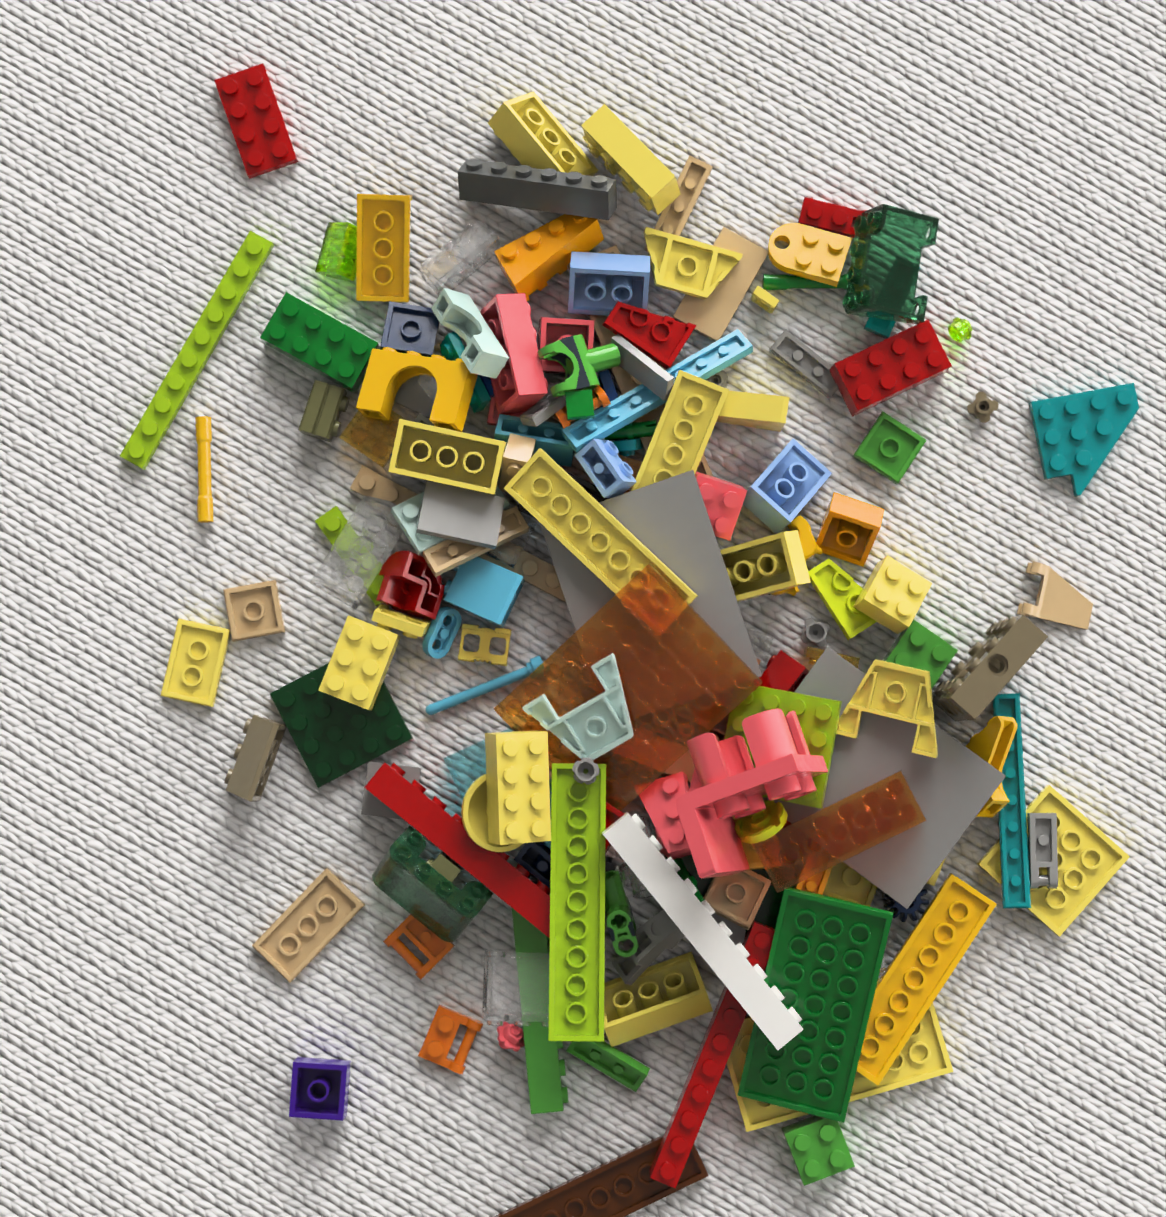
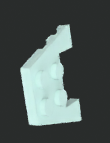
[522,653,634,760]

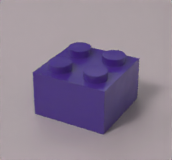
[289,1057,351,1121]

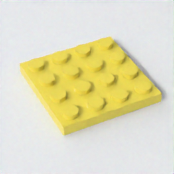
[977,785,1130,937]

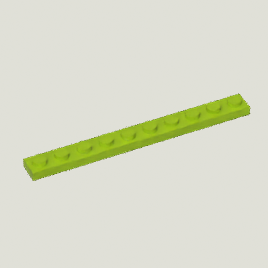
[120,231,274,470]

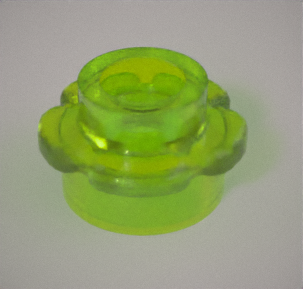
[948,317,972,342]

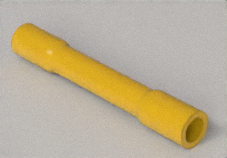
[195,416,214,523]

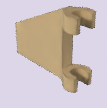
[1017,561,1093,630]

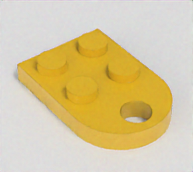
[768,223,852,287]

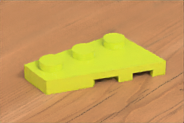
[808,558,877,640]

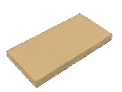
[673,227,768,342]
[252,868,365,983]

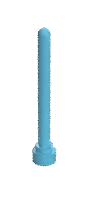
[426,655,548,715]

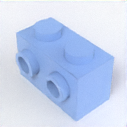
[575,439,637,498]

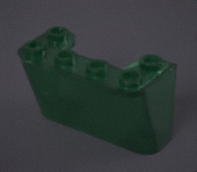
[842,204,939,324]
[372,825,494,942]

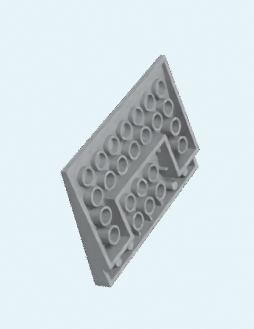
[540,470,762,719]
[763,647,1006,909]

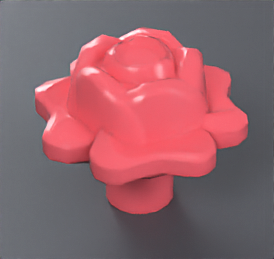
[497,1021,525,1052]

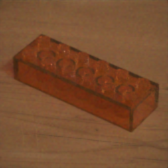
[753,769,927,893]

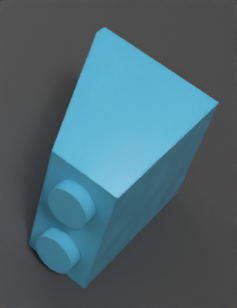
[444,557,525,628]

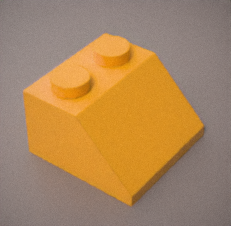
[816,492,884,567]

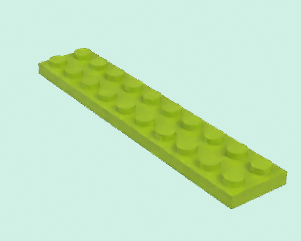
[548,763,606,1042]

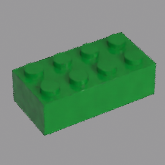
[260,292,380,394]

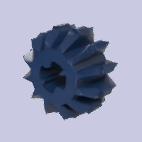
[882,889,929,922]

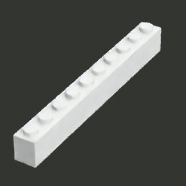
[602,812,803,1050]

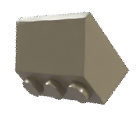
[224,715,287,802]

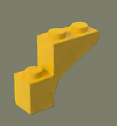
[965,716,1017,818]

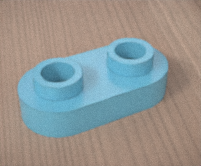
[422,607,462,659]

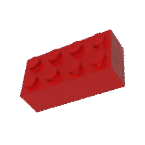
[830,319,952,417]

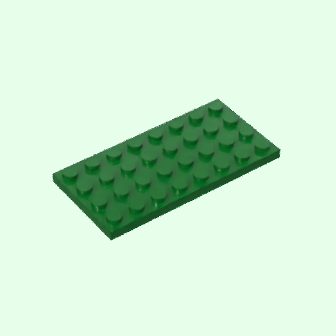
[738,886,893,1123]

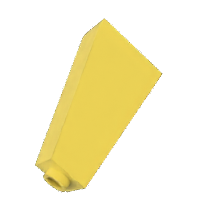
[716,391,789,432]

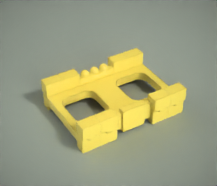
[458,623,511,666]

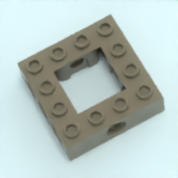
[933,615,1048,721]

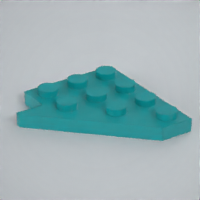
[1029,383,1139,497]

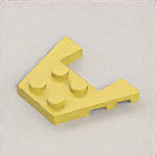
[836,659,938,758]

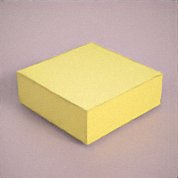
[751,286,780,313]

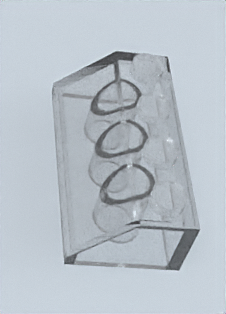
[310,495,403,610]

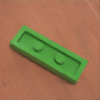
[566,1041,650,1092]

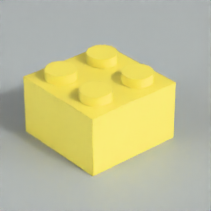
[853,555,932,634]

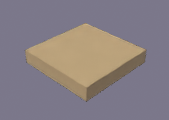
[223,580,285,642]
[703,870,772,930]

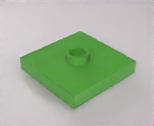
[853,411,926,485]

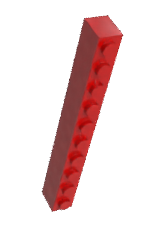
[364,762,550,938]
[649,920,775,1189]

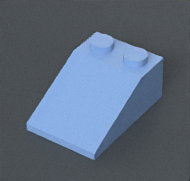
[743,439,832,534]

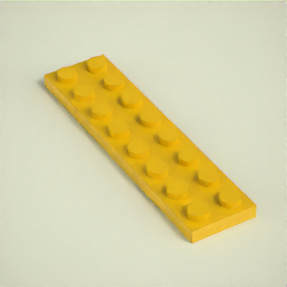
[857,873,997,1085]

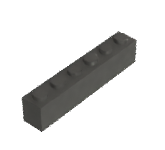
[457,158,617,220]

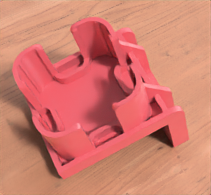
[676,709,828,879]

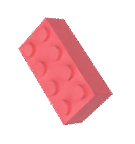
[480,293,548,414]

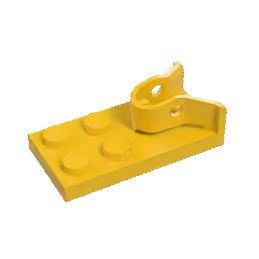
[356,194,412,302]

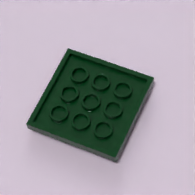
[270,663,413,788]

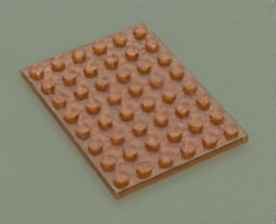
[494,562,762,811]

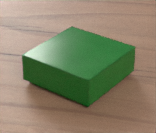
[565,390,594,420]

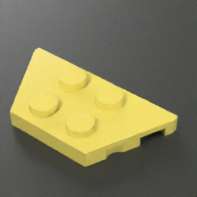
[643,227,743,300]

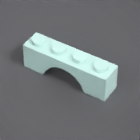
[432,288,509,379]

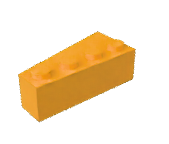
[494,214,604,301]

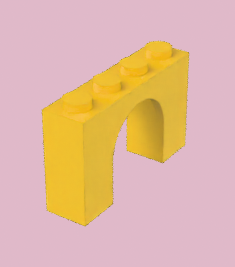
[356,347,478,432]

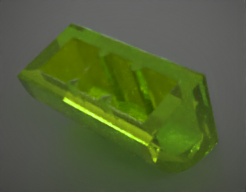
[315,222,357,281]

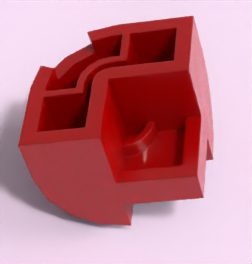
[376,551,445,620]

